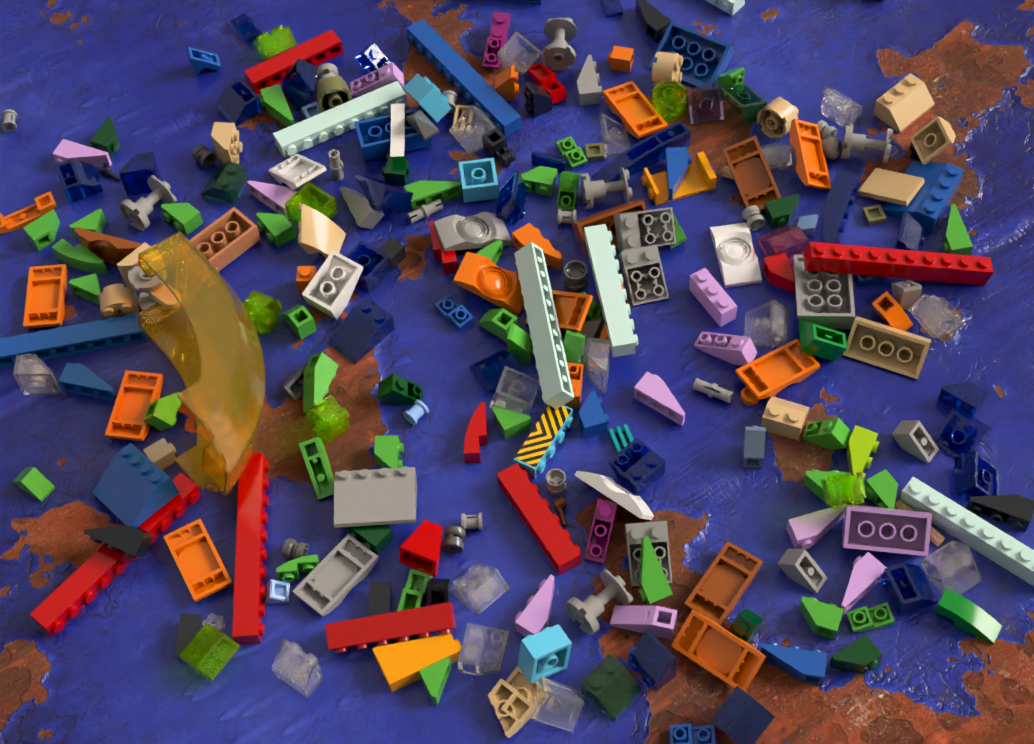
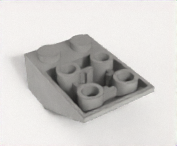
[613,207,676,251]
[618,244,669,306]
[624,521,672,586]

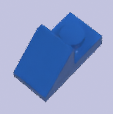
[187,47,221,76]

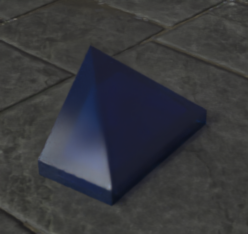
[531,151,566,173]

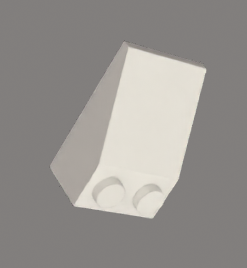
[302,250,363,320]

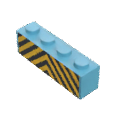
[514,405,574,479]

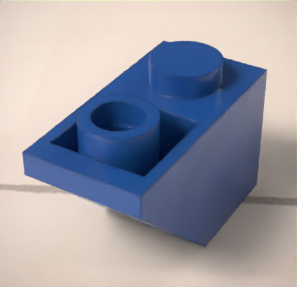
[578,390,609,438]

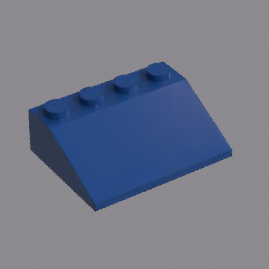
[649,21,734,92]
[882,161,965,233]
[92,443,180,527]

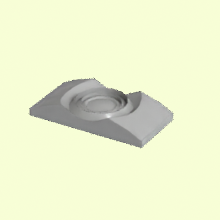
[433,212,512,252]
[292,534,379,617]

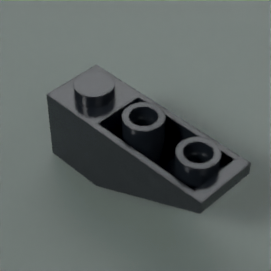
[635,0,671,43]
[966,494,1034,531]
[84,525,154,559]

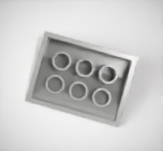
[793,255,855,330]
[334,466,417,528]

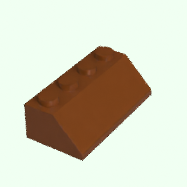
[571,199,646,258]

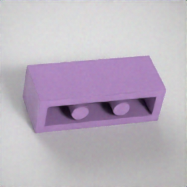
[689,268,737,327]

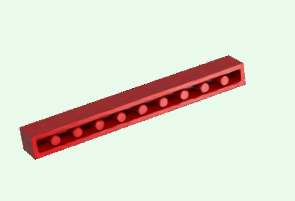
[803,242,994,286]
[232,453,270,645]
[30,473,201,637]

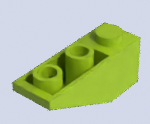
[846,425,880,490]

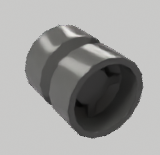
[564,260,588,293]

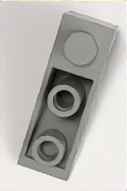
[577,55,603,106]
[339,186,384,230]

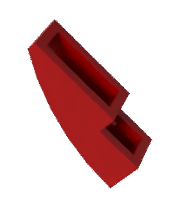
[526,62,567,105]
[429,221,458,274]
[464,402,488,464]

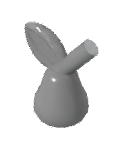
[821,136,842,160]

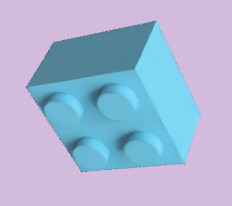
[403,73,452,123]
[459,158,499,203]
[518,624,572,684]

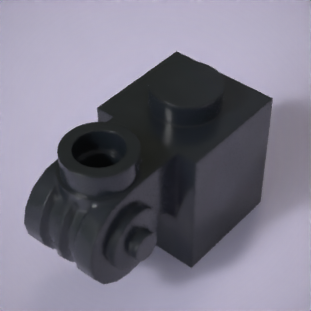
[482,128,516,168]

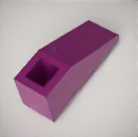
[584,499,620,563]

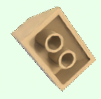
[873,73,935,133]

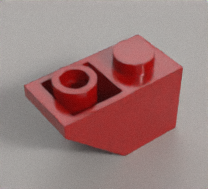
[763,253,795,293]

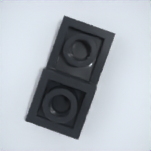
[368,582,392,616]
[175,613,202,657]

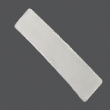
[390,103,405,157]

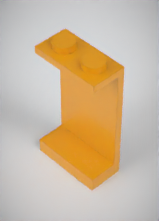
[641,151,717,205]

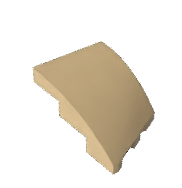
[298,204,346,259]
[488,666,552,738]

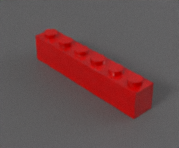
[244,29,344,95]
[497,463,582,576]
[325,602,456,654]

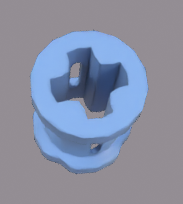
[403,399,429,425]

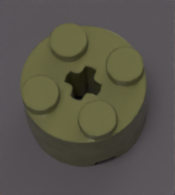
[314,76,352,112]

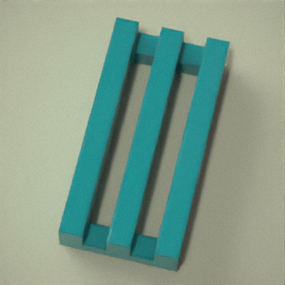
[608,424,641,465]

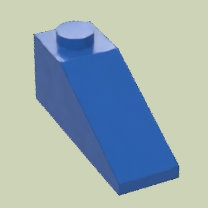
[665,147,691,200]
[59,362,117,401]

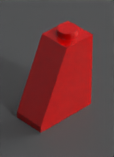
[399,520,443,577]

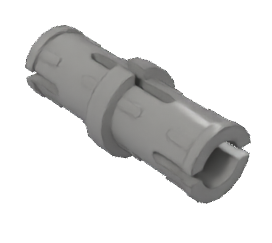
[328,149,344,181]
[407,199,444,224]
[693,378,733,403]

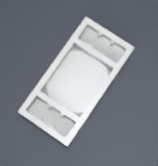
[268,154,327,190]
[710,222,762,288]
[575,471,654,520]

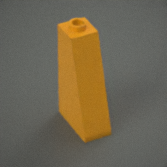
[372,633,463,692]

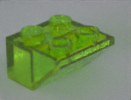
[253,25,297,59]
[179,623,240,683]

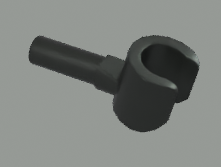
[99,163,122,182]

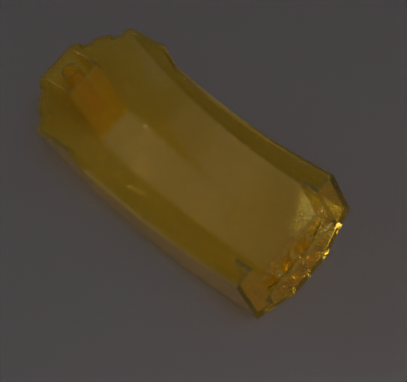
[138,231,265,495]

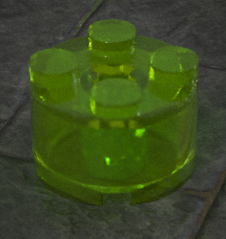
[652,81,687,122]
[238,290,282,334]
[307,395,350,442]
[821,472,867,508]

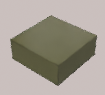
[585,143,604,162]
[862,204,886,226]

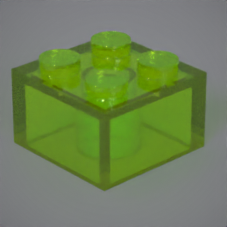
[285,182,338,224]

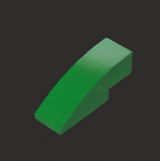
[935,588,1002,645]

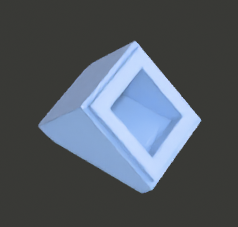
[301,101,322,119]
[796,214,818,236]
[264,579,290,604]

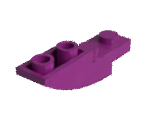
[482,12,511,69]

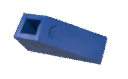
[760,642,827,686]

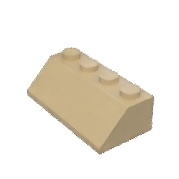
[843,316,931,379]

